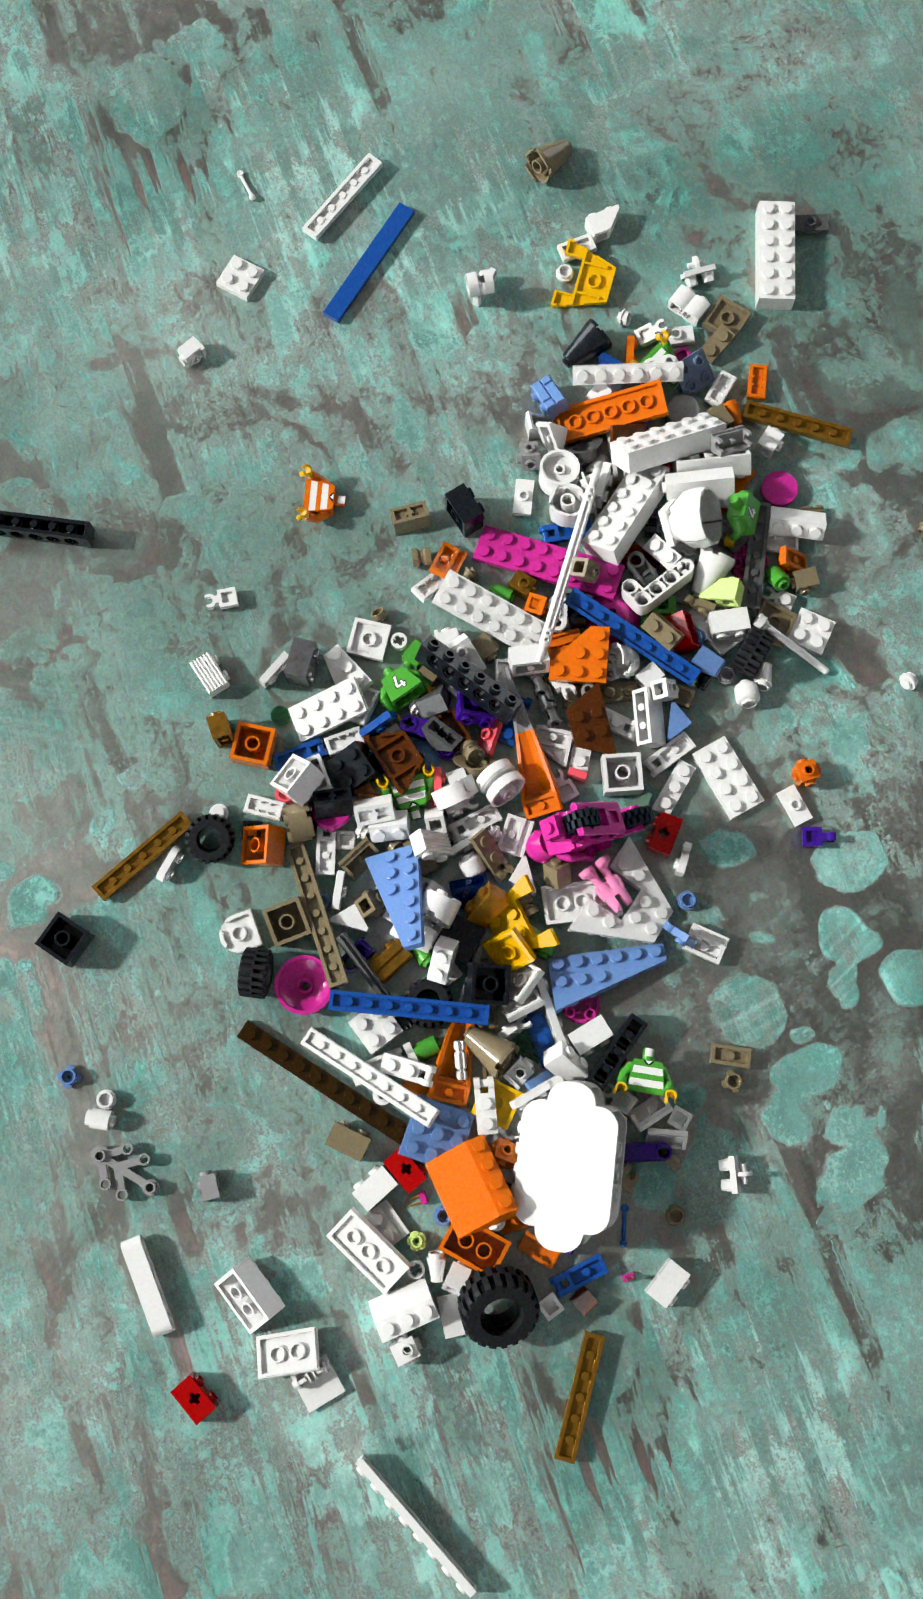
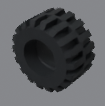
[731,626,775,678]
[185,813,236,864]
[237,947,273,999]
[405,977,453,1029]

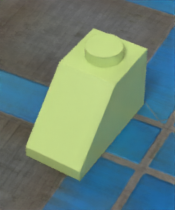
[699,577,745,608]

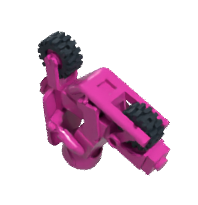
[526,801,655,864]

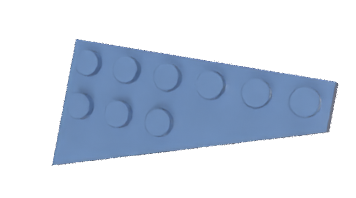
[364,845,425,951]
[547,943,667,1014]

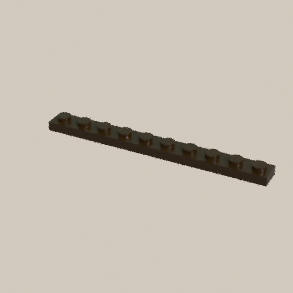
[237,1020,407,1145]

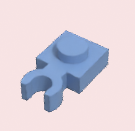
[662,921,697,949]

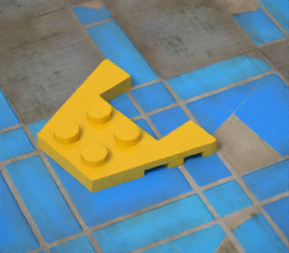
[550,238,616,308]
[489,875,560,949]

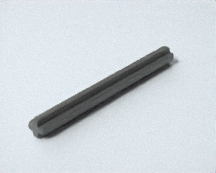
[336,933,413,1031]

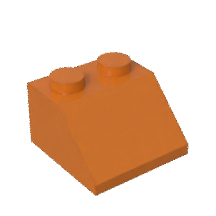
[240,824,286,867]

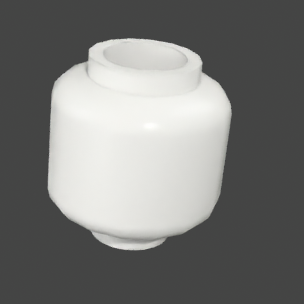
[734,679,760,709]
[458,851,487,881]

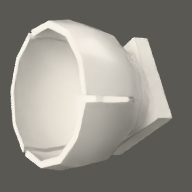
[658,486,723,548]

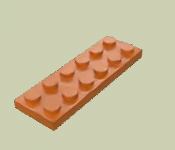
[555,379,669,445]

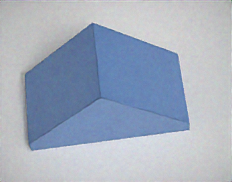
[689,645,726,677]
[666,702,692,743]

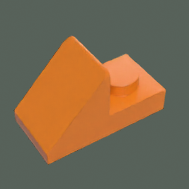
[777,545,807,574]

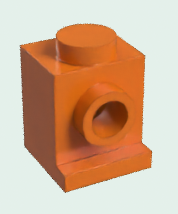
[524,592,549,618]

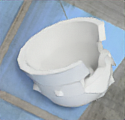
[607,642,640,680]

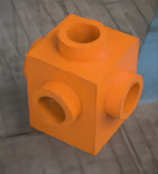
[791,758,821,787]
[489,1137,518,1170]

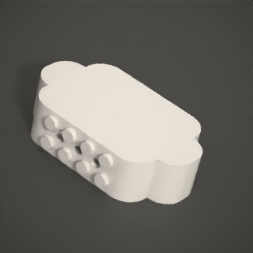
[511,1080,627,1253]

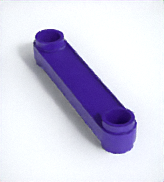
[624,1141,672,1163]

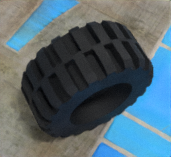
[457,1264,540,1349]

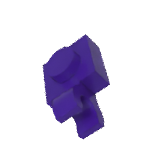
[801,827,836,847]

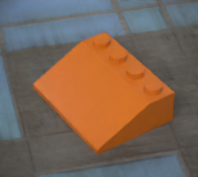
[425,1134,518,1240]

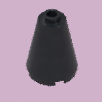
[562,318,613,368]

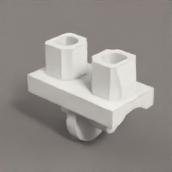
[680,256,716,288]
[718,1155,753,1194]

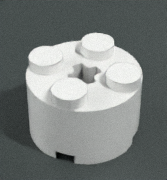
[549,483,584,528]
[423,887,462,929]

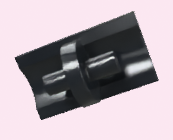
[645,504,664,538]

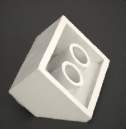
[214,1256,285,1334]
[368,1276,440,1343]

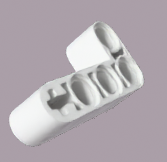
[621,559,694,615]

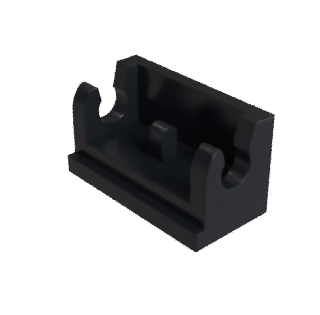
[312,786,354,820]

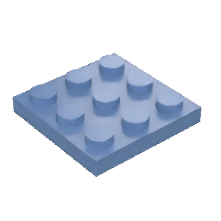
[398,1095,475,1164]

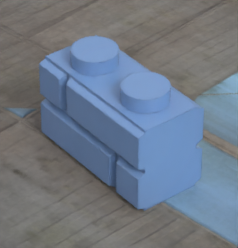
[531,375,569,419]

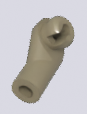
[654,1150,681,1171]

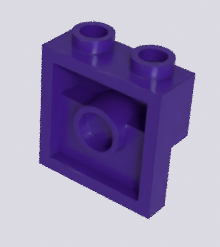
[455,690,496,728]

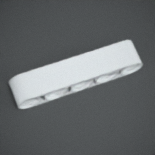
[121,1234,175,1338]

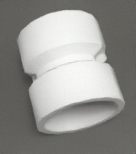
[465,269,495,298]

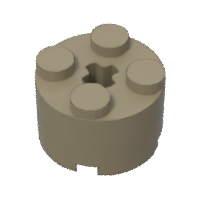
[282,801,317,843]

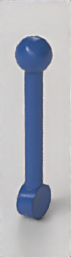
[619,1204,629,1248]

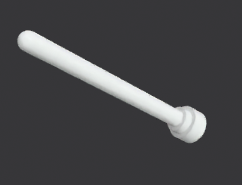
[752,613,829,674]

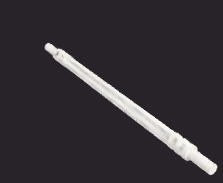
[536,468,601,665]

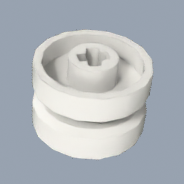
[538,449,580,496]
[476,758,525,807]

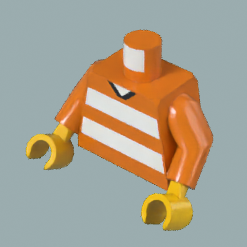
[296,464,346,523]

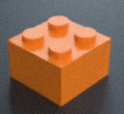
[229,721,278,770]

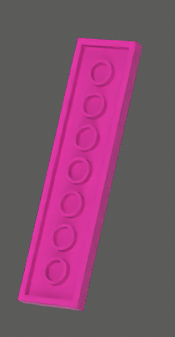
[472,525,625,602]

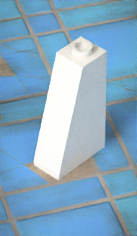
[661,467,735,508]

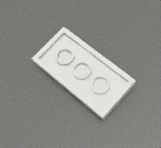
[288,676,369,743]
[691,736,764,820]
[540,878,623,926]
[326,1206,412,1294]

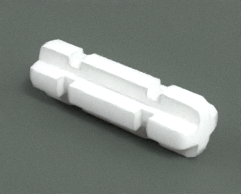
[454,1040,468,1080]

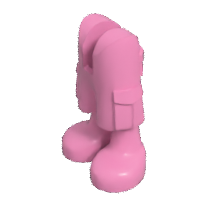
[578,854,633,913]

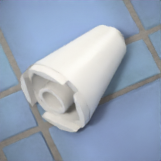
[691,547,736,598]

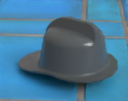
[568,436,603,468]

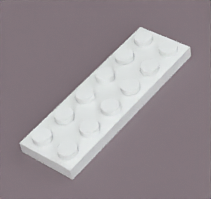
[431,569,545,647]

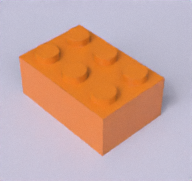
[438,1224,512,1271]

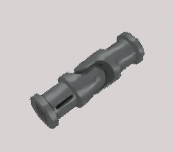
[529,673,563,728]

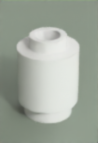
[84,1108,116,1131]

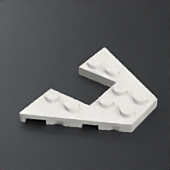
[567,837,673,944]

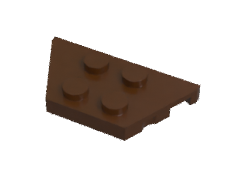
[566,683,617,754]
[363,730,425,797]

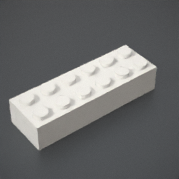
[755,201,795,310]
[610,412,726,474]
[581,465,670,565]

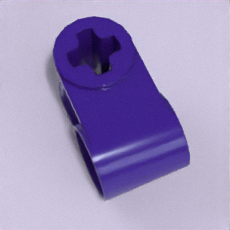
[400,715,429,741]
[342,936,377,973]

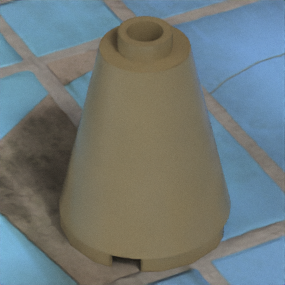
[524,139,573,184]
[463,1026,520,1079]

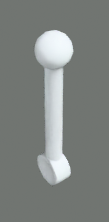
[237,170,256,201]

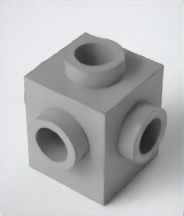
[517,441,543,471]

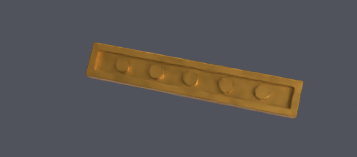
[742,400,853,448]
[91,811,191,902]
[554,1331,605,1464]

